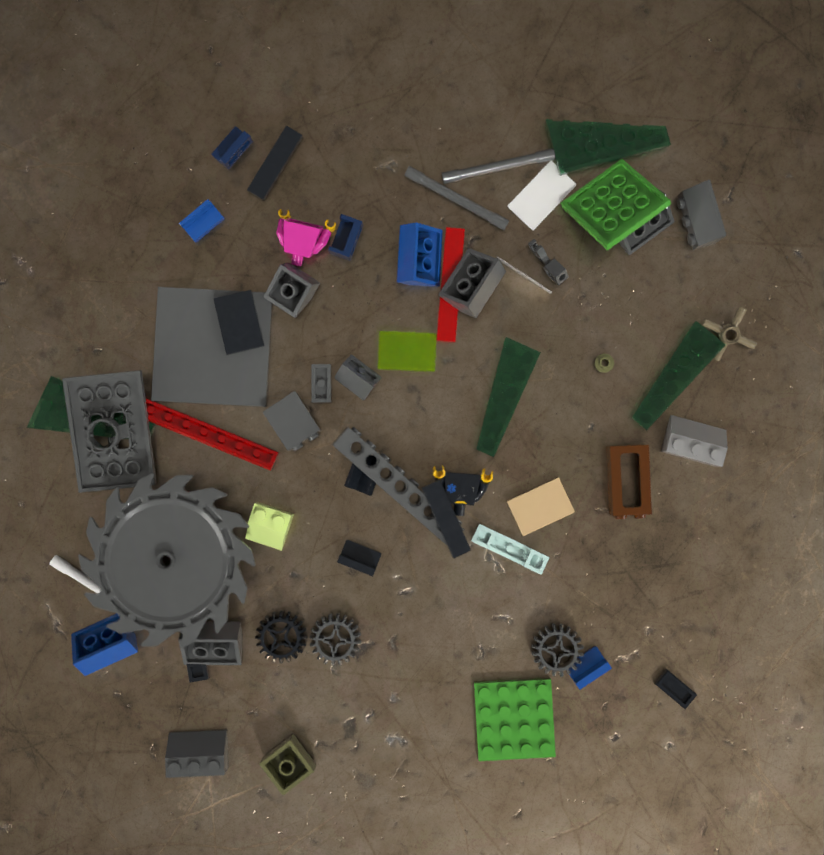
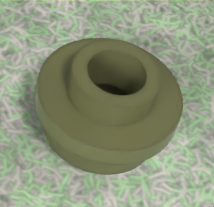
[595,353,614,373]

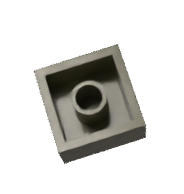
[259,734,316,795]

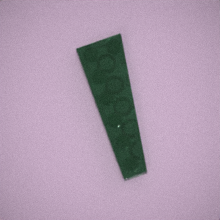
[632,321,726,431]
[476,337,541,457]

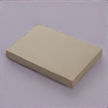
[506,477,575,536]

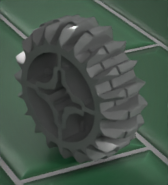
[309,613,362,666]
[531,624,584,677]

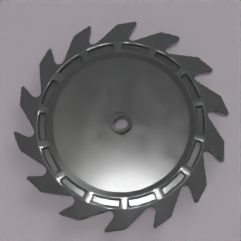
[78,473,256,649]

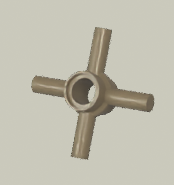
[702,306,757,361]

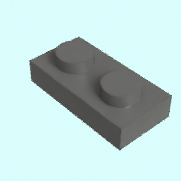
[311,364,331,403]

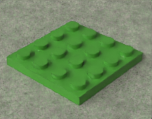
[561,159,671,251]
[474,678,556,761]

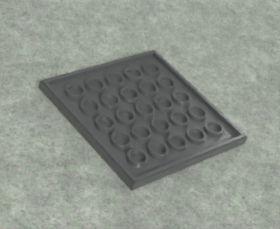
[151,287,272,407]

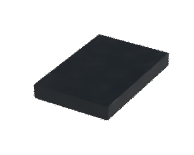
[214,290,265,355]

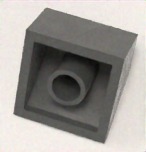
[264,262,320,318]

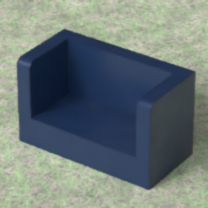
[328,214,363,261]

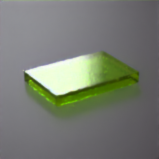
[378,331,437,372]

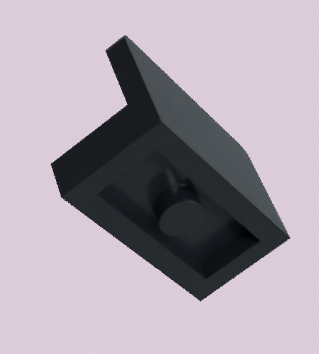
[344,450,381,496]
[337,540,381,577]

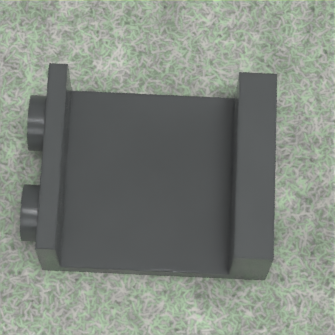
[263,391,321,452]

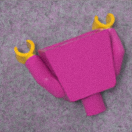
[276,209,336,266]

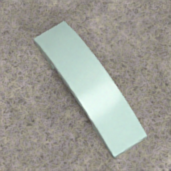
[471,524,550,575]

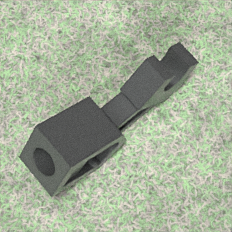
[528,239,569,285]

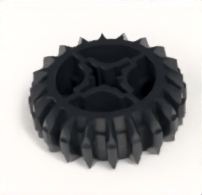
[255,610,308,663]

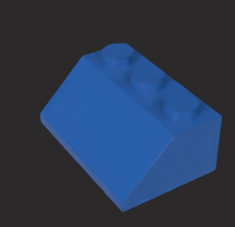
[397,222,443,287]
[71,613,138,676]

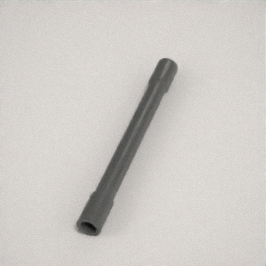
[441,148,555,184]
[404,166,510,230]

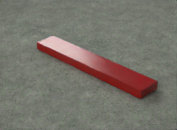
[436,227,465,343]

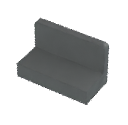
[334,354,382,400]

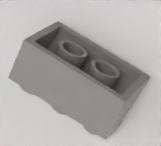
[661,415,728,467]

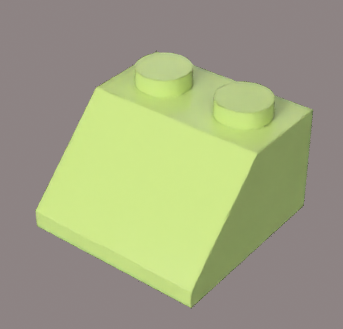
[245,502,294,551]

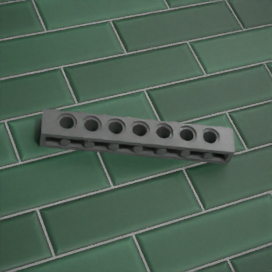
[331,427,465,544]

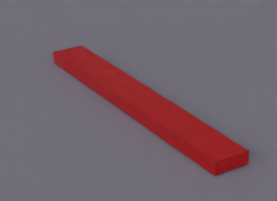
[146,398,279,471]

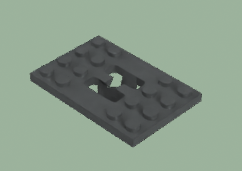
[62,370,157,493]

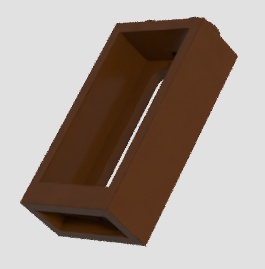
[607,445,652,519]

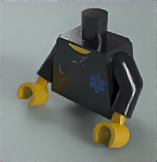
[433,465,493,516]

